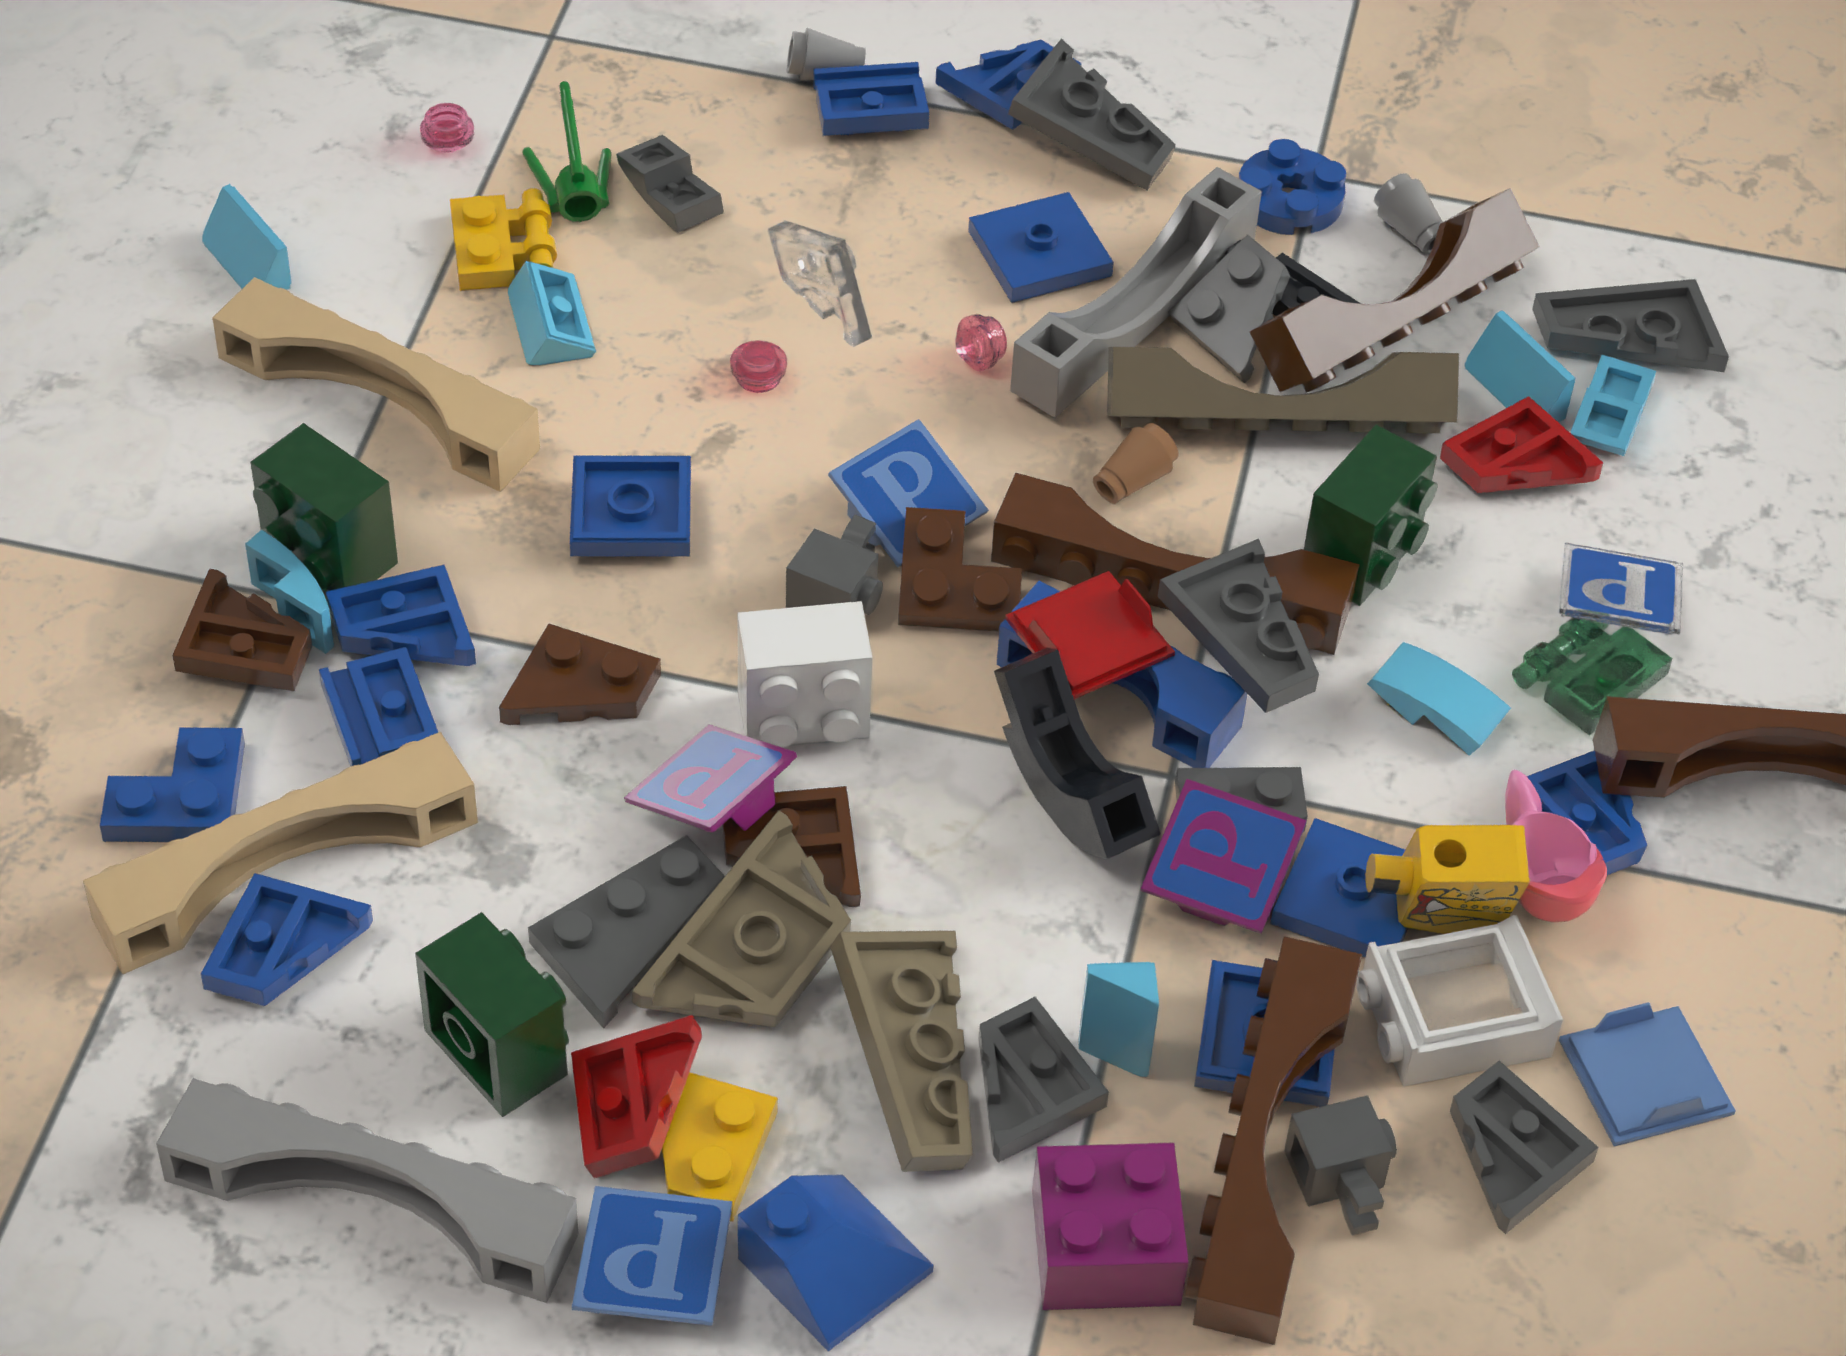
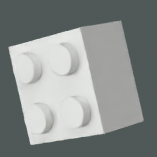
[737,601,873,748]

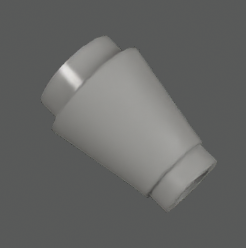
[787,28,866,80]
[1374,173,1443,254]

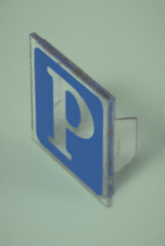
[1559,542,1683,636]

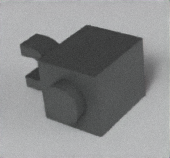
[786,515,883,615]
[1284,1095,1396,1235]

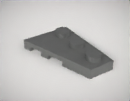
[1008,38,1176,191]
[1532,279,1729,372]
[1158,538,1319,713]
[528,835,725,1029]

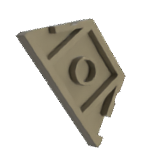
[632,811,851,1028]

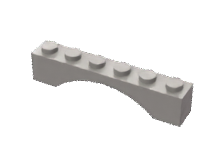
[1010,167,1262,418]
[156,1078,579,1303]

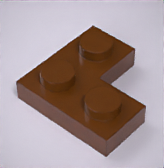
[898,507,1022,632]

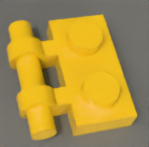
[450,188,557,291]

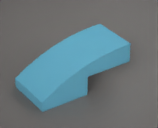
[1570,355,1656,456]
[245,530,334,654]
[1367,642,1511,756]

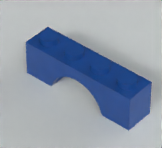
[996,581,1247,768]

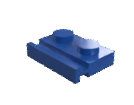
[813,62,929,136]
[319,647,438,767]

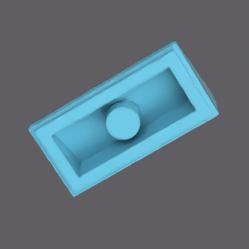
[202,184,292,290]
[508,261,596,365]
[1464,310,1576,422]
[1078,962,1159,1077]

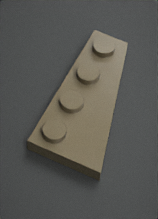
[830,930,973,1172]

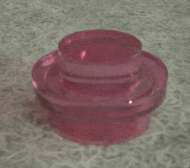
[420,103,474,152]
[955,314,1007,371]
[730,340,787,393]

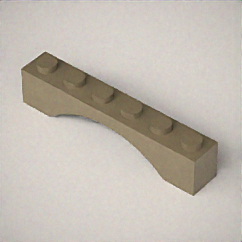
[1107,347,1459,434]

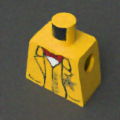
[1366,825,1530,934]

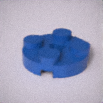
[1239,139,1346,235]

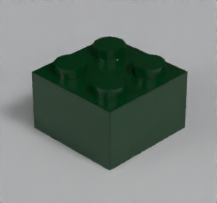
[250,423,398,591]
[1304,425,1438,606]
[415,912,569,1117]

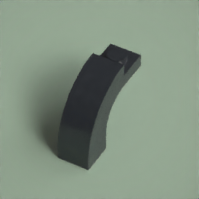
[994,648,1161,859]

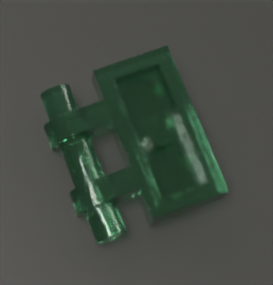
[1512,611,1673,736]

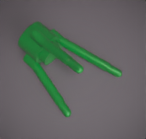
[522,81,612,222]

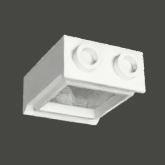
[1356,915,1563,1087]

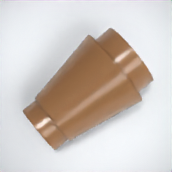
[1093,423,1179,504]

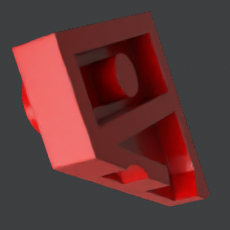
[1440,396,1604,493]
[571,1015,702,1179]

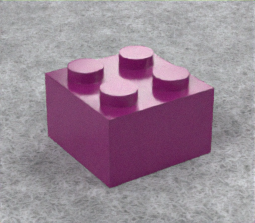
[1032,1143,1189,1310]

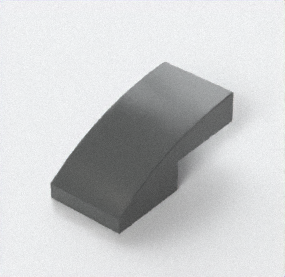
[616,135,724,233]

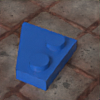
[935,40,1082,130]
[326,564,476,666]
[1527,751,1648,876]
[201,873,373,1006]

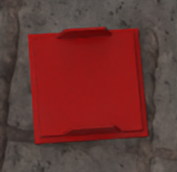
[1005,571,1175,700]

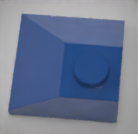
[738,1175,934,1352]

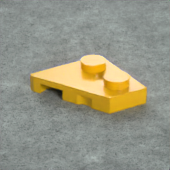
[661,1072,778,1222]

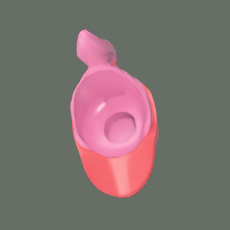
[1505,770,1607,922]

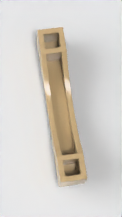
[212,277,540,492]
[83,732,478,975]

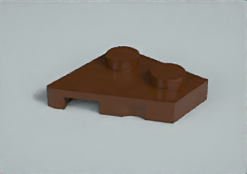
[172,569,312,691]
[499,624,661,725]
[722,786,861,907]

